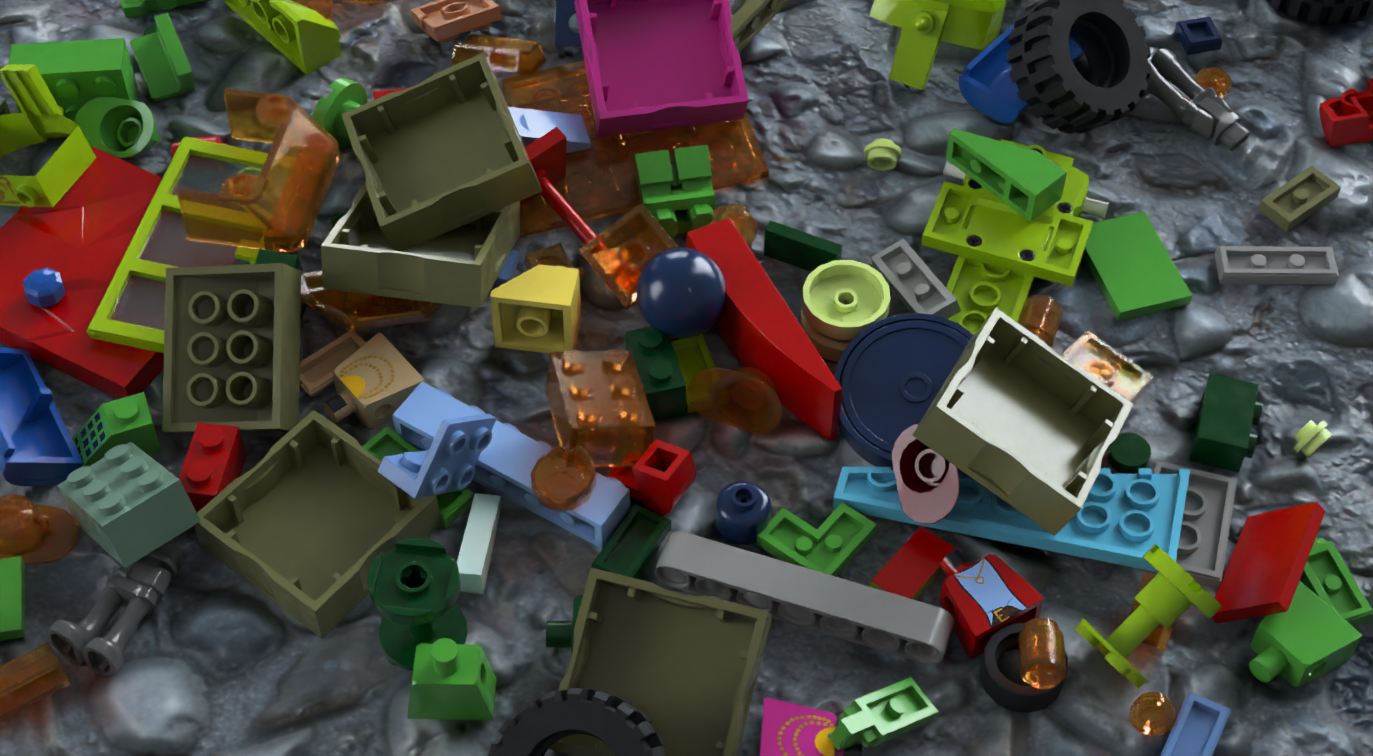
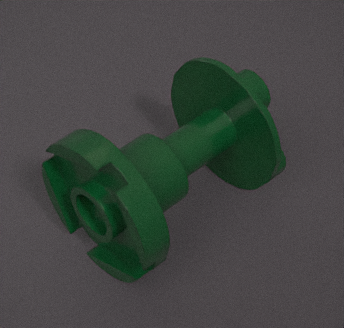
[367,538,468,671]

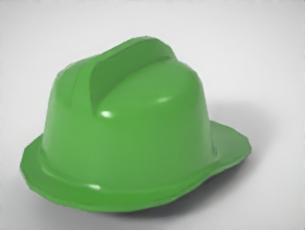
[74,97,161,158]

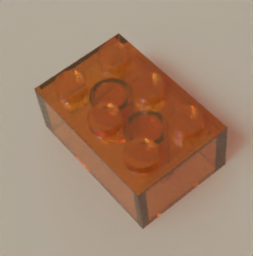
[545,349,656,468]

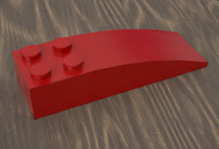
[687,217,842,441]

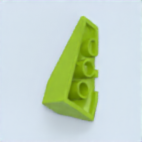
[224,0,341,75]

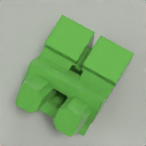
[633,145,716,240]

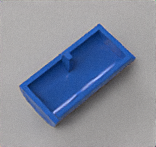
[959,0,1084,123]
[0,347,84,486]

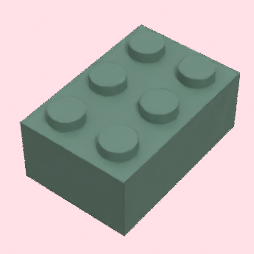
[57,442,201,568]

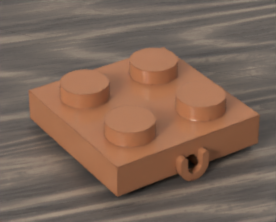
[410,0,502,42]

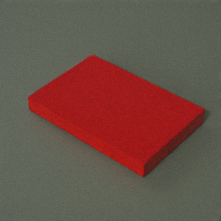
[1212,502,1325,624]

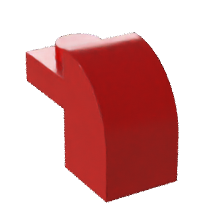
[607,439,696,516]

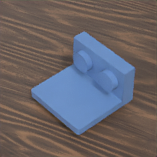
[377,414,496,499]

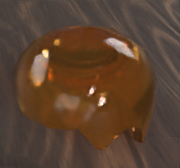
[530,446,596,511]

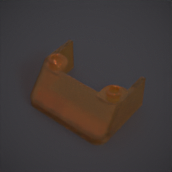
[177,88,340,252]

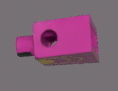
[760,698,862,756]

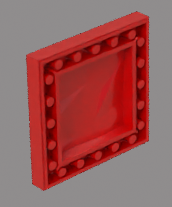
[0,146,264,399]

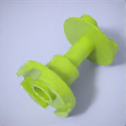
[1075,544,1222,689]

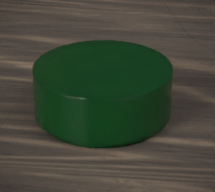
[1107,432,1151,474]

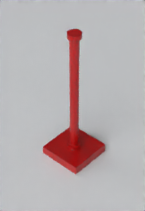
[520,127,681,341]

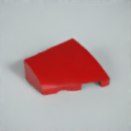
[1319,79,1373,147]

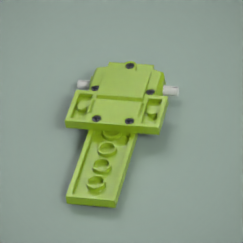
[921,139,1109,334]

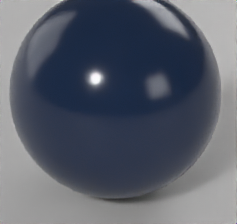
[636,247,726,339]

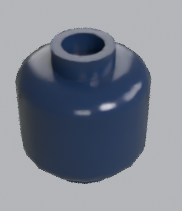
[716,481,771,545]

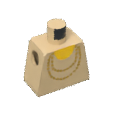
[323,332,425,429]

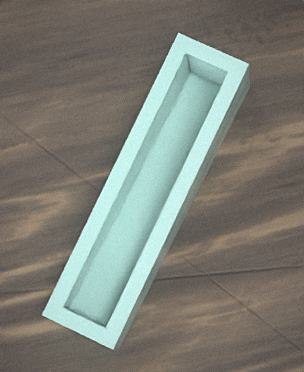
[457,493,502,594]

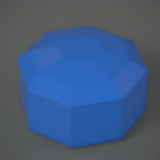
[23,267,66,308]

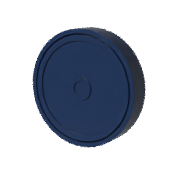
[834,313,974,470]

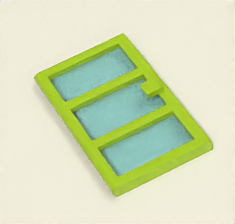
[86,137,313,353]

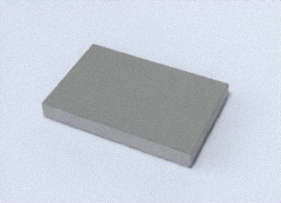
[1133,460,1237,589]

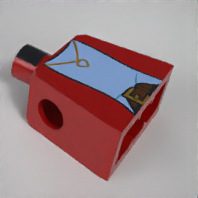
[939,550,1044,659]

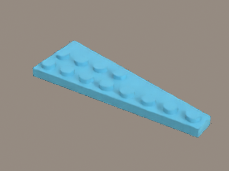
[833,467,1190,572]

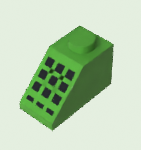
[72,392,162,467]

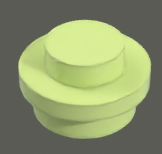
[864,138,901,171]
[1293,420,1332,457]

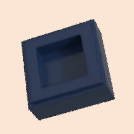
[1175,17,1223,55]

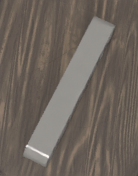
[654,531,954,664]

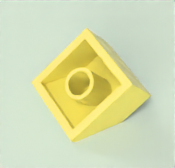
[490,264,582,356]

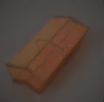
[452,34,546,74]
[0,642,71,721]

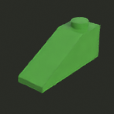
[945,129,1067,222]

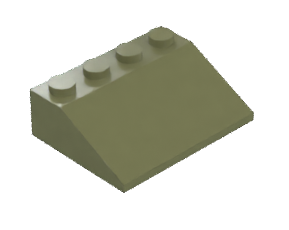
[162,263,301,434]

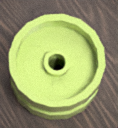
[800,260,891,362]

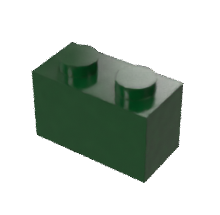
[626,326,686,423]
[1189,373,1263,472]

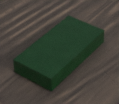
[764,221,842,272]
[591,503,671,579]

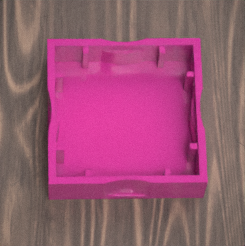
[574,0,748,137]

